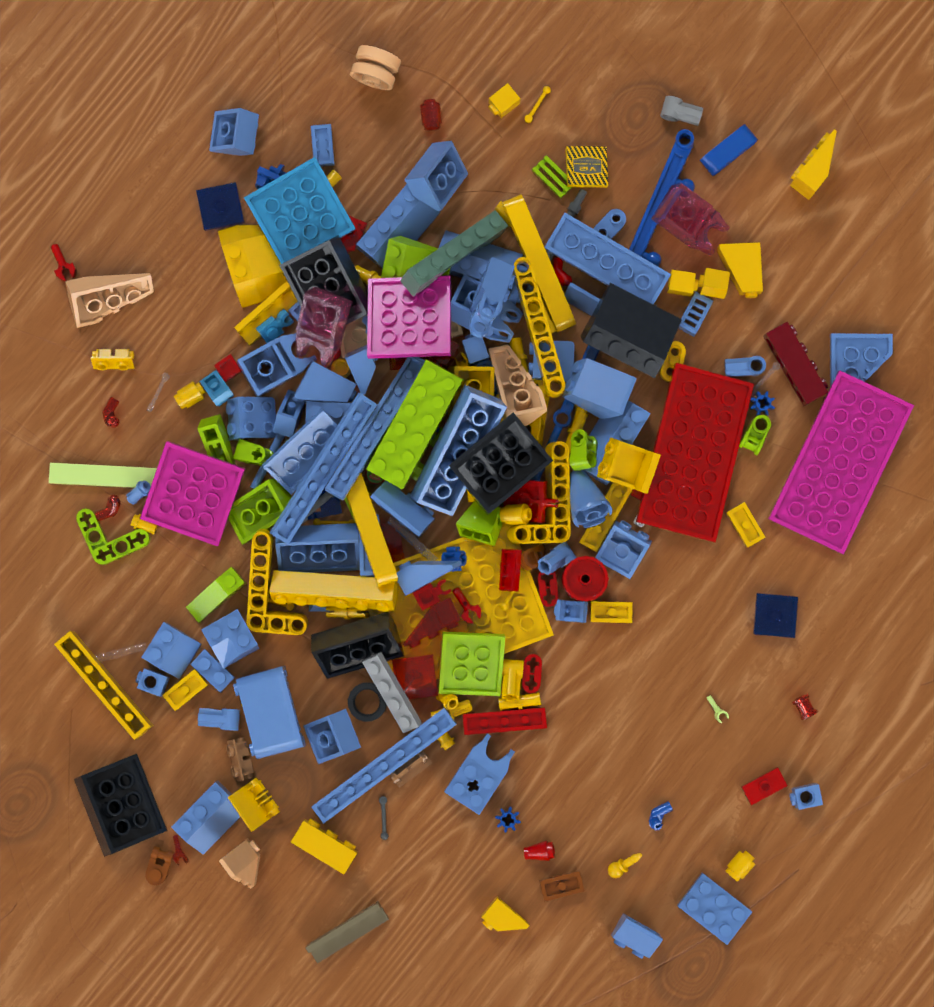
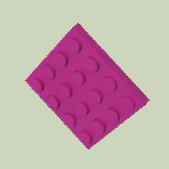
[367,275,451,359]
[140,441,245,546]

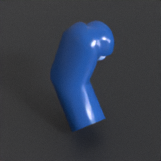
[649,801,673,830]

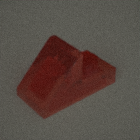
[380,521,405,563]

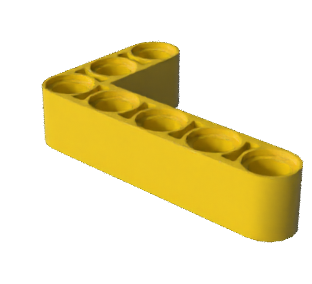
[507,441,571,544]
[247,529,308,635]

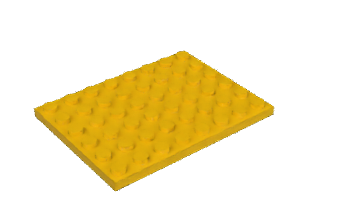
[369,523,554,691]

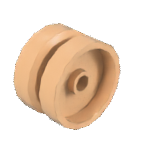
[350,45,401,90]

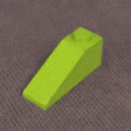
[197,414,236,465]
[186,567,247,623]

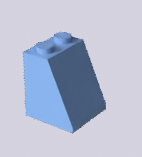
[562,358,637,420]

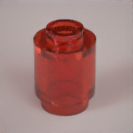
[420,99,442,131]

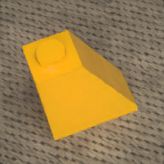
[717,242,763,298]

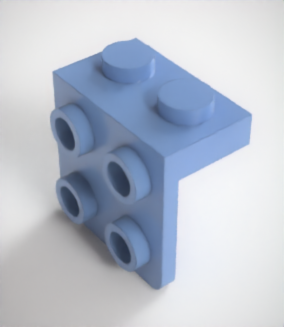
[529,341,575,382]
[226,397,277,441]

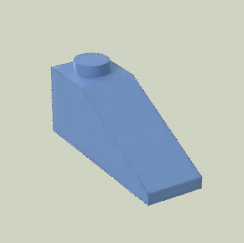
[396,561,462,596]

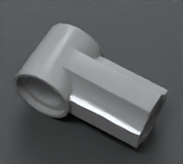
[660,96,703,126]

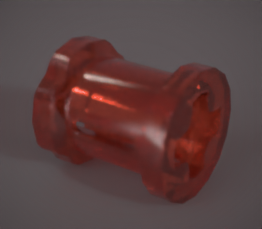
[792,693,818,720]

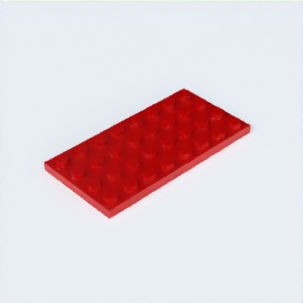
[636,363,754,543]

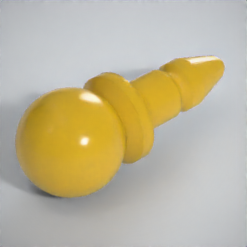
[608,853,642,879]

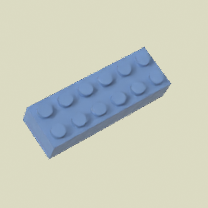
[411,385,507,516]

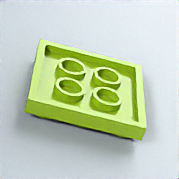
[438,632,505,696]

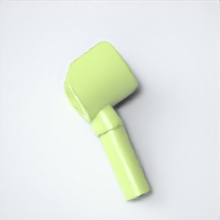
[707,695,729,723]

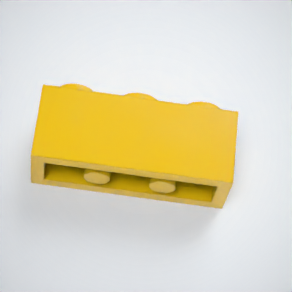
[291,818,358,875]

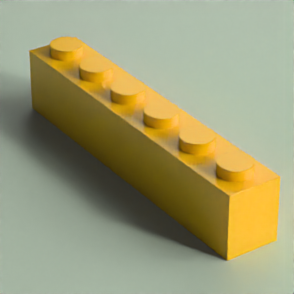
[269,570,398,612]
[54,631,154,740]

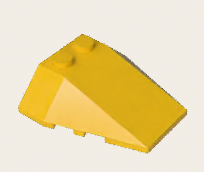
[218,225,287,308]

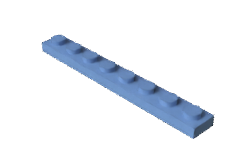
[325,357,425,501]
[269,392,377,545]
[312,708,457,824]

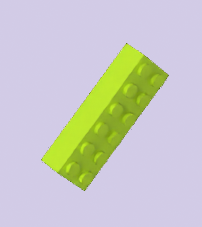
[366,359,465,490]

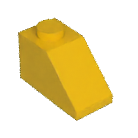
[481,896,530,931]

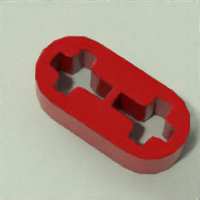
[538,572,558,607]
[522,654,542,693]

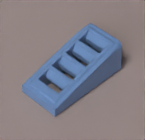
[678,292,713,337]

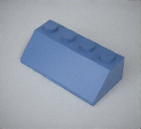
[356,184,440,270]
[438,230,523,293]
[584,401,651,485]
[275,523,360,573]

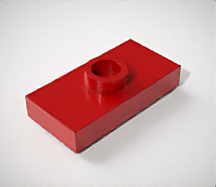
[499,549,522,592]
[741,767,788,805]

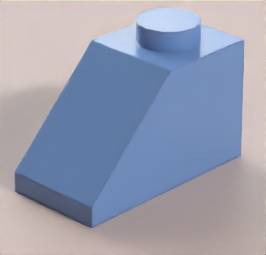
[345,345,378,395]
[273,390,306,438]

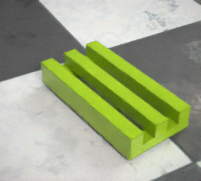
[532,155,572,199]

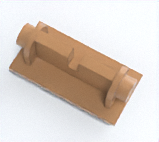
[226,737,254,781]
[390,750,432,788]

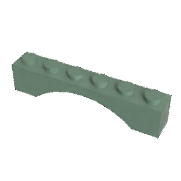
[400,210,508,297]

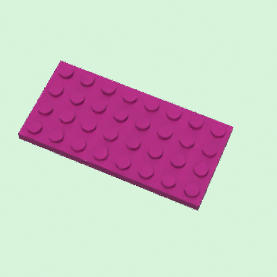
[768,370,914,554]

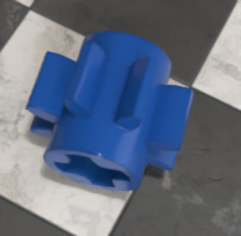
[750,391,775,416]
[441,546,467,572]
[495,806,521,833]

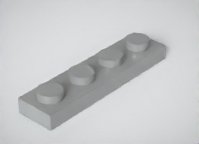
[362,652,422,733]

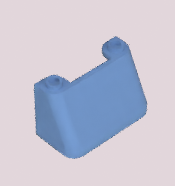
[233,666,306,759]

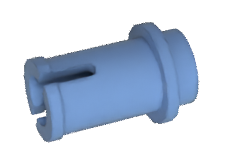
[126,481,151,504]

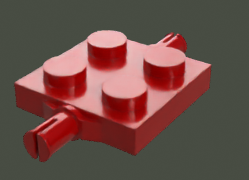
[503,479,559,523]

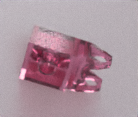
[651,183,730,255]
[295,287,352,368]

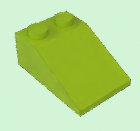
[381,236,451,278]
[228,478,292,545]

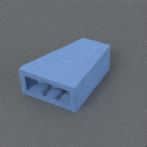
[292,361,357,403]

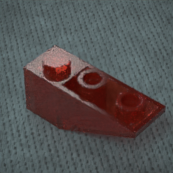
[403,598,461,649]

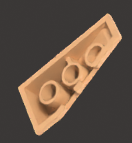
[65,273,154,328]
[488,345,547,426]
[219,838,260,889]

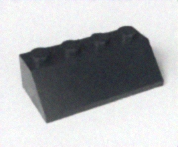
[311,612,404,679]

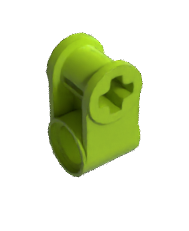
[739,415,771,456]
[569,429,598,471]
[233,439,274,467]

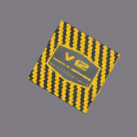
[565,146,608,188]

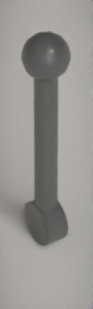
[379,796,389,840]

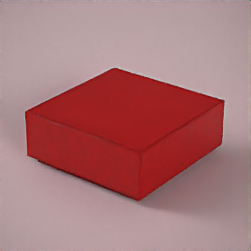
[214,354,242,383]

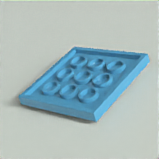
[244,157,356,264]

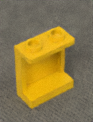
[597,437,661,494]

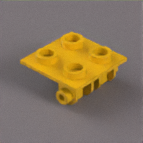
[228,777,280,832]

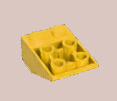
[790,129,837,200]

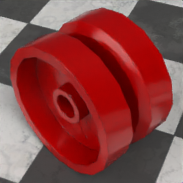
[562,556,609,602]

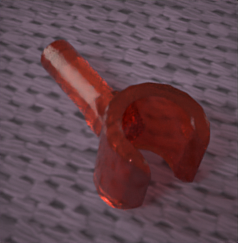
[173,835,188,866]

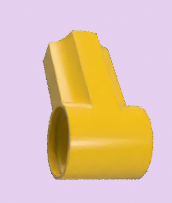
[501,659,524,701]

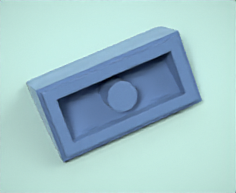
[564,283,600,316]

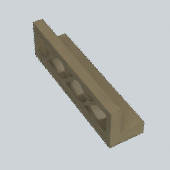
[306,901,389,963]

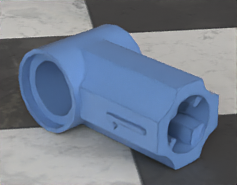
[724,356,766,377]
[538,542,577,575]
[198,708,240,731]

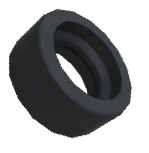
[348,682,387,722]

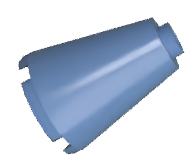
[570,470,612,528]

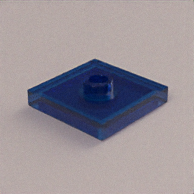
[196,182,245,231]
[753,593,798,638]

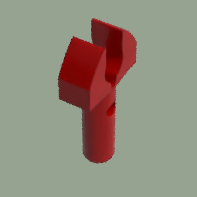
[51,244,76,281]
[452,587,481,624]

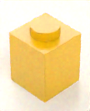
[488,83,521,119]
[698,268,730,299]
[667,270,699,297]

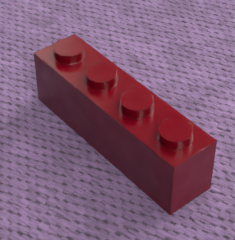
[763,322,828,407]

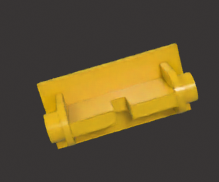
[90,349,135,371]

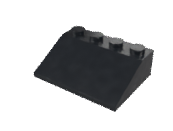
[279,235,368,339]
[580,282,682,378]
[449,412,553,515]
[74,754,167,857]

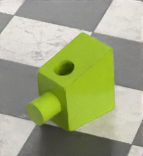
[456,501,503,546]

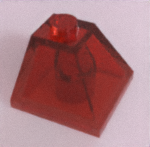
[392,654,438,699]

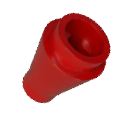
[524,840,555,861]

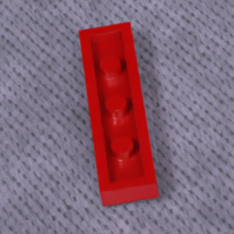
[463,707,547,735]

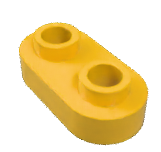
[660,341,686,382]

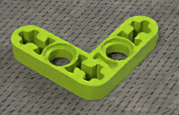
[76,508,151,565]

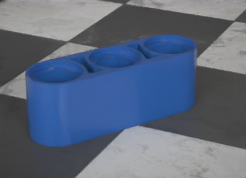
[700,124,758,177]

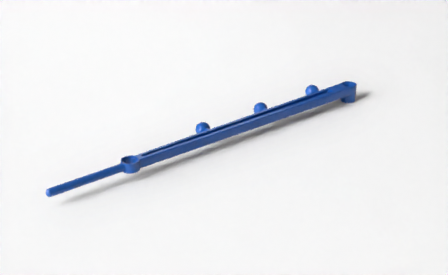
[531,129,695,480]

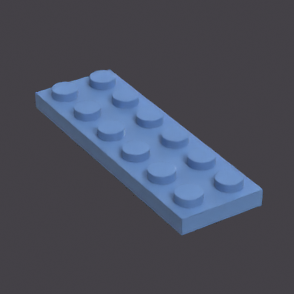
[545,213,671,304]

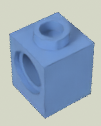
[462,334,489,366]
[136,668,170,697]
[789,783,823,810]

